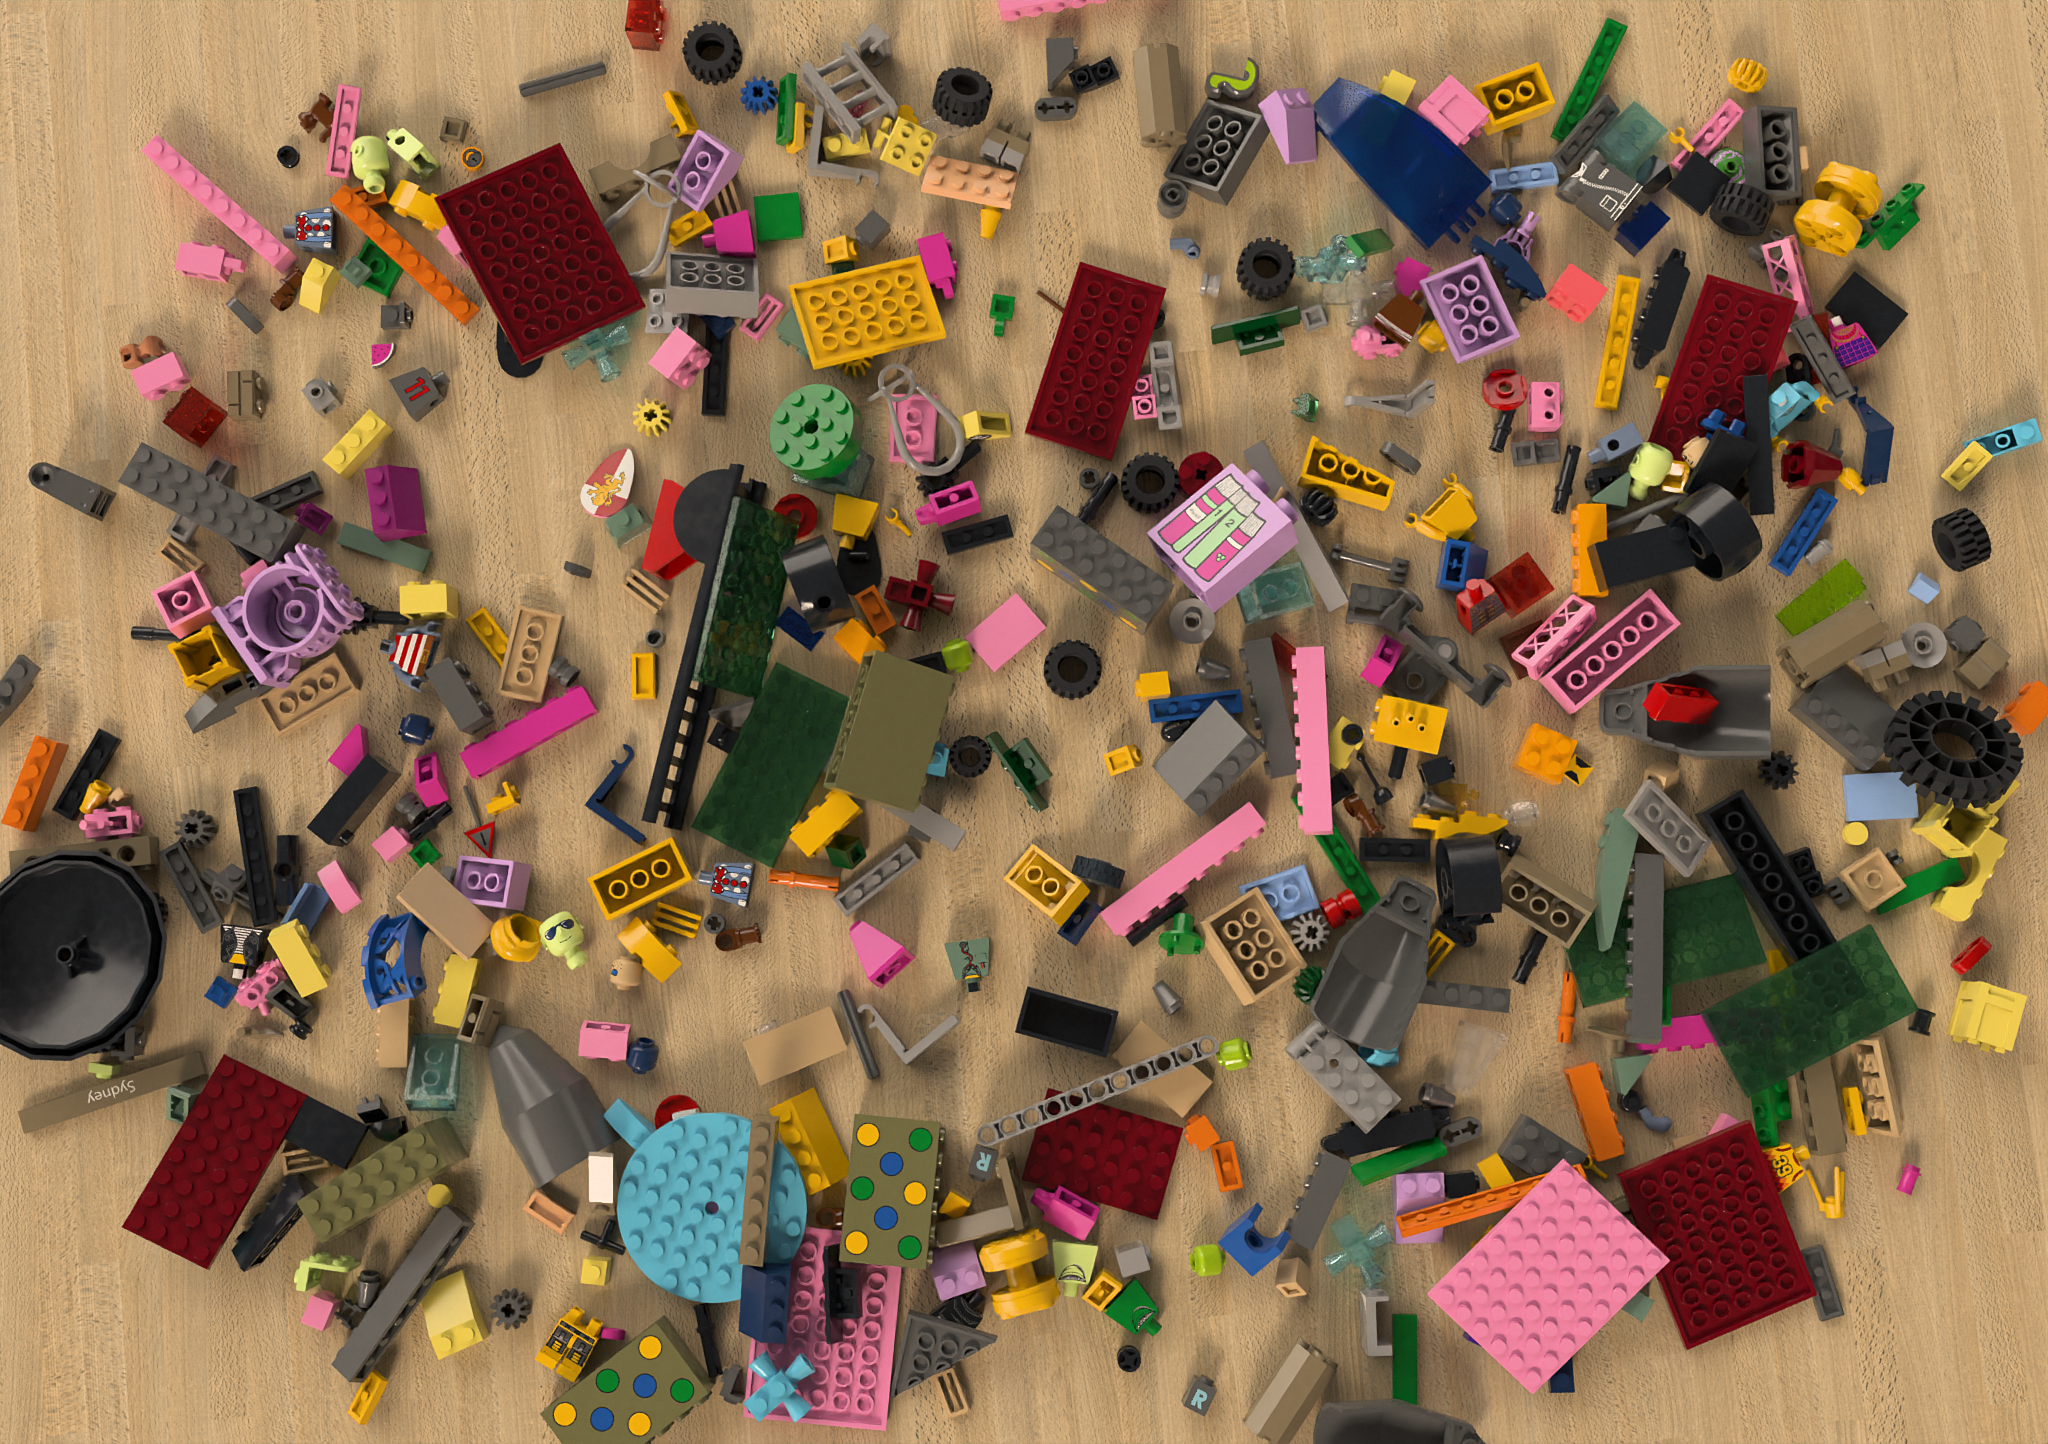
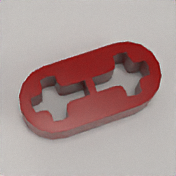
[1950,936,1992,975]

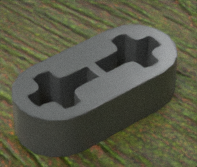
[1034,97,1077,122]
[226,296,264,335]
[1379,441,1422,476]
[1437,1116,1482,1147]

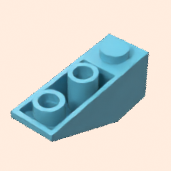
[1964,418,2044,458]

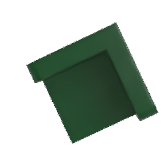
[825,834,867,870]

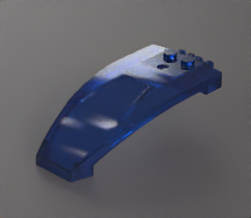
[1313,77,1492,250]

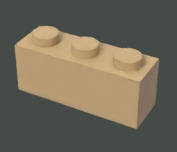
[376,998,415,1068]

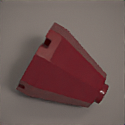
[1781,440,1843,490]

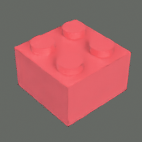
[1545,263,1608,324]

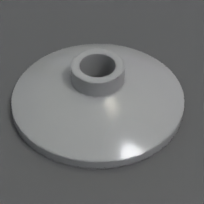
[1169,598,1215,644]
[1900,622,1947,668]

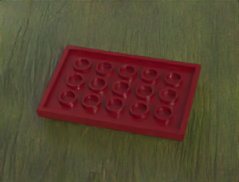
[1021,1088,1184,1220]

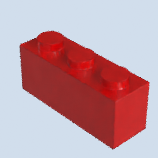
[1642,683,1719,725]

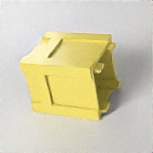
[1911,798,1999,858]
[1947,981,2027,1054]

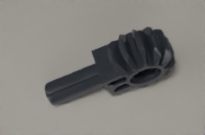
[916,441,982,498]
[343,597,410,635]

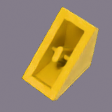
[1082,1267,1123,1311]

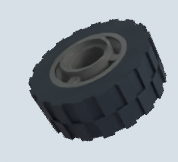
[1071,855,1126,889]

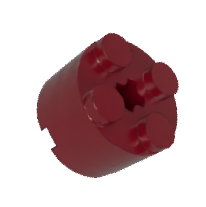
[1178,451,1224,499]

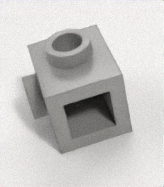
[301,377,342,418]

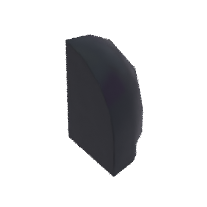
[1635,155,1673,194]
[368,1116,409,1142]

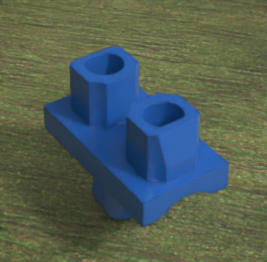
[1700,409,1746,441]

